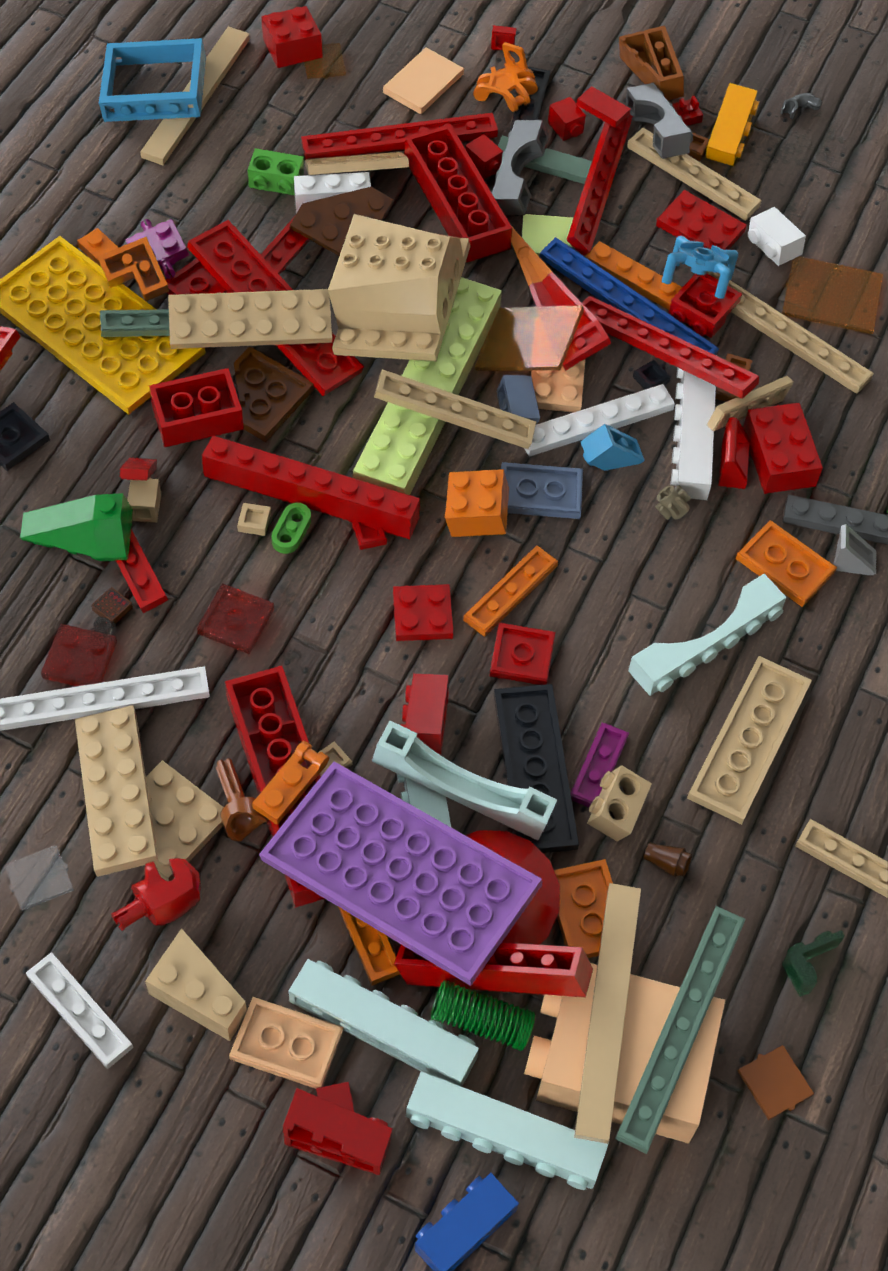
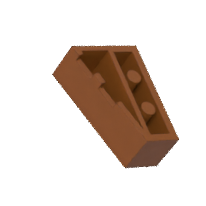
[619,26,684,101]

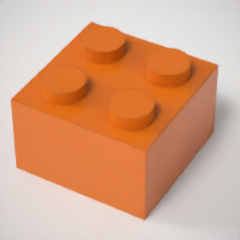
[445,469,509,537]

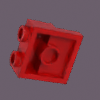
[668,273,742,338]

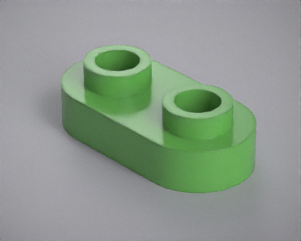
[271,503,311,554]

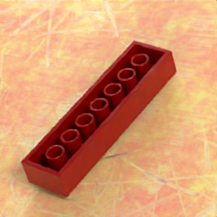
[225,666,325,908]

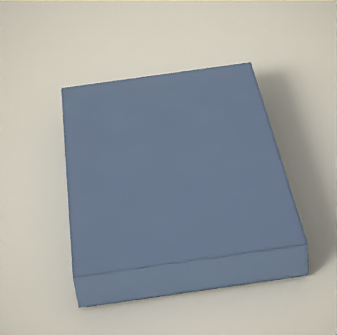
[501,462,583,519]

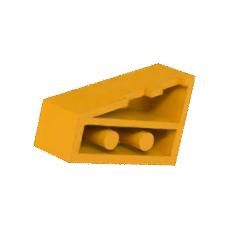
[705,83,760,166]

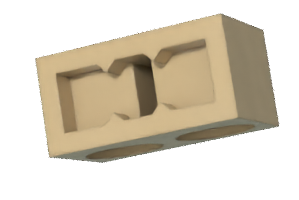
[587,765,652,842]

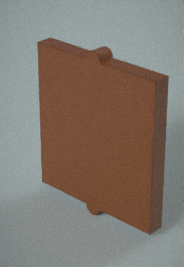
[738,1045,814,1121]

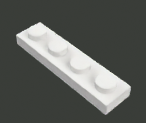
[26,952,133,1069]

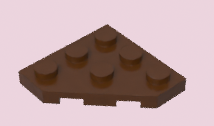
[289,187,393,256]
[234,346,314,442]

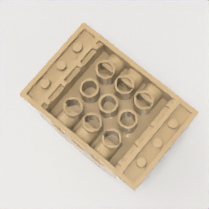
[328,214,470,361]

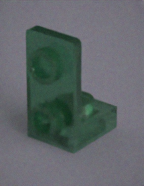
[782,930,845,997]

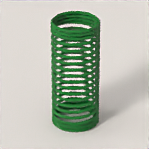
[431,980,536,1051]

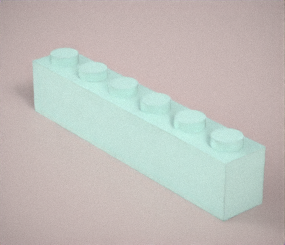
[288,959,479,1087]
[406,1071,609,1190]

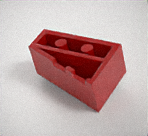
[283,1088,393,1175]

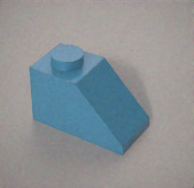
[580,424,645,471]

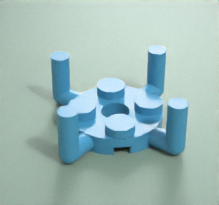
[662,236,738,299]

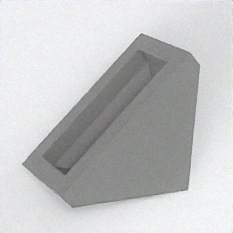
[833,524,876,575]

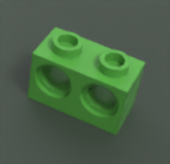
[248,148,304,195]

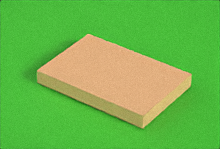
[383,47,464,114]
[229,997,344,1089]

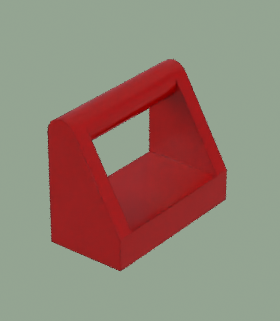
[718,417,750,489]

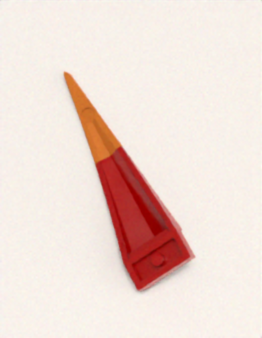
[511,227,611,371]

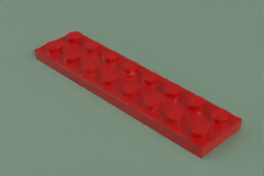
[187,220,364,396]

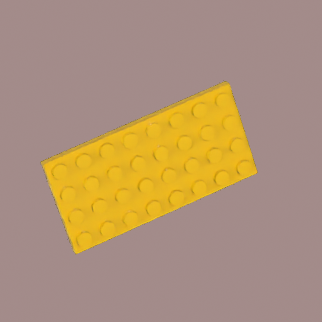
[0,236,206,415]

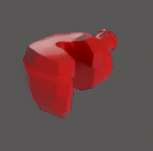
[111,858,201,931]

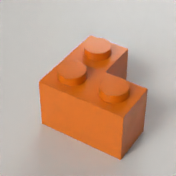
[97,237,169,301]

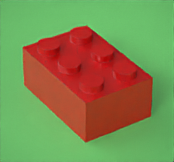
[149,368,244,447]
[743,403,823,494]

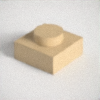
[237,503,271,536]

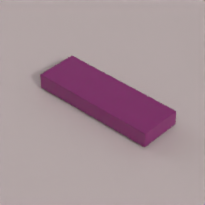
[570,722,629,807]

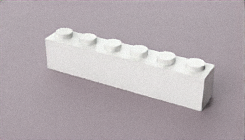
[670,355,717,500]

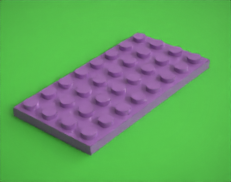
[259,761,542,986]

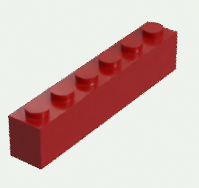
[394,943,593,998]

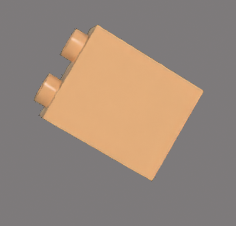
[524,963,725,1143]

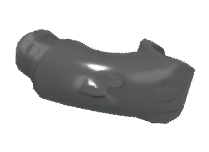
[780,93,822,119]

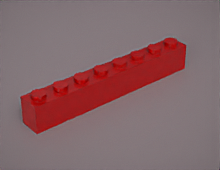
[202,436,420,540]

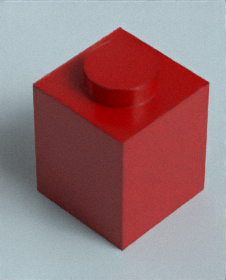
[548,97,586,141]
[465,134,503,179]

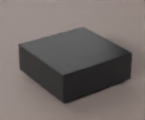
[633,360,670,390]

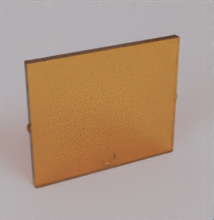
[782,256,883,334]
[475,306,584,371]

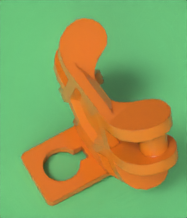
[473,42,538,112]

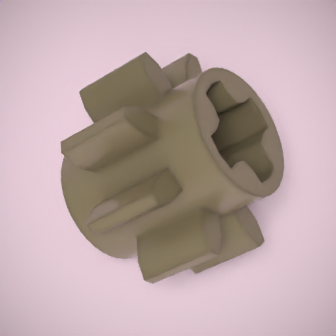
[655,485,691,520]

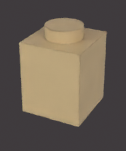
[127,478,161,523]

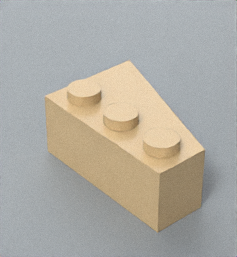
[145,928,247,1041]

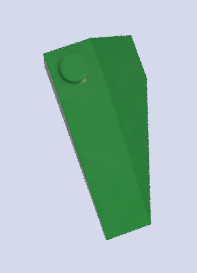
[20,493,133,561]

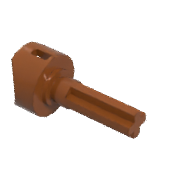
[216,758,266,841]

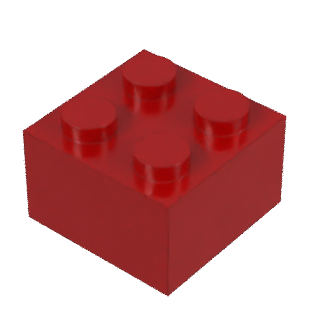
[261,6,323,68]

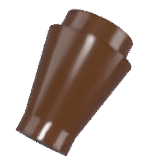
[644,842,692,877]

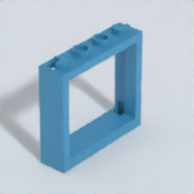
[99,38,206,122]

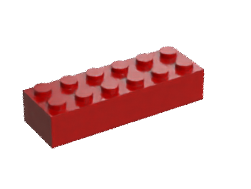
[404,124,512,263]

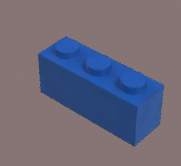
[415,1173,519,1271]

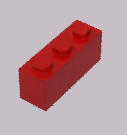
[400,673,449,755]

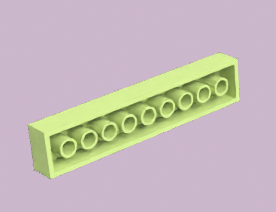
[353,277,502,495]

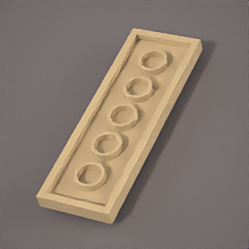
[168,289,332,349]
[687,656,812,825]
[75,705,159,877]

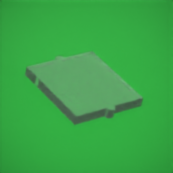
[4,845,74,911]

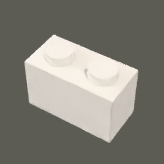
[748,207,806,266]

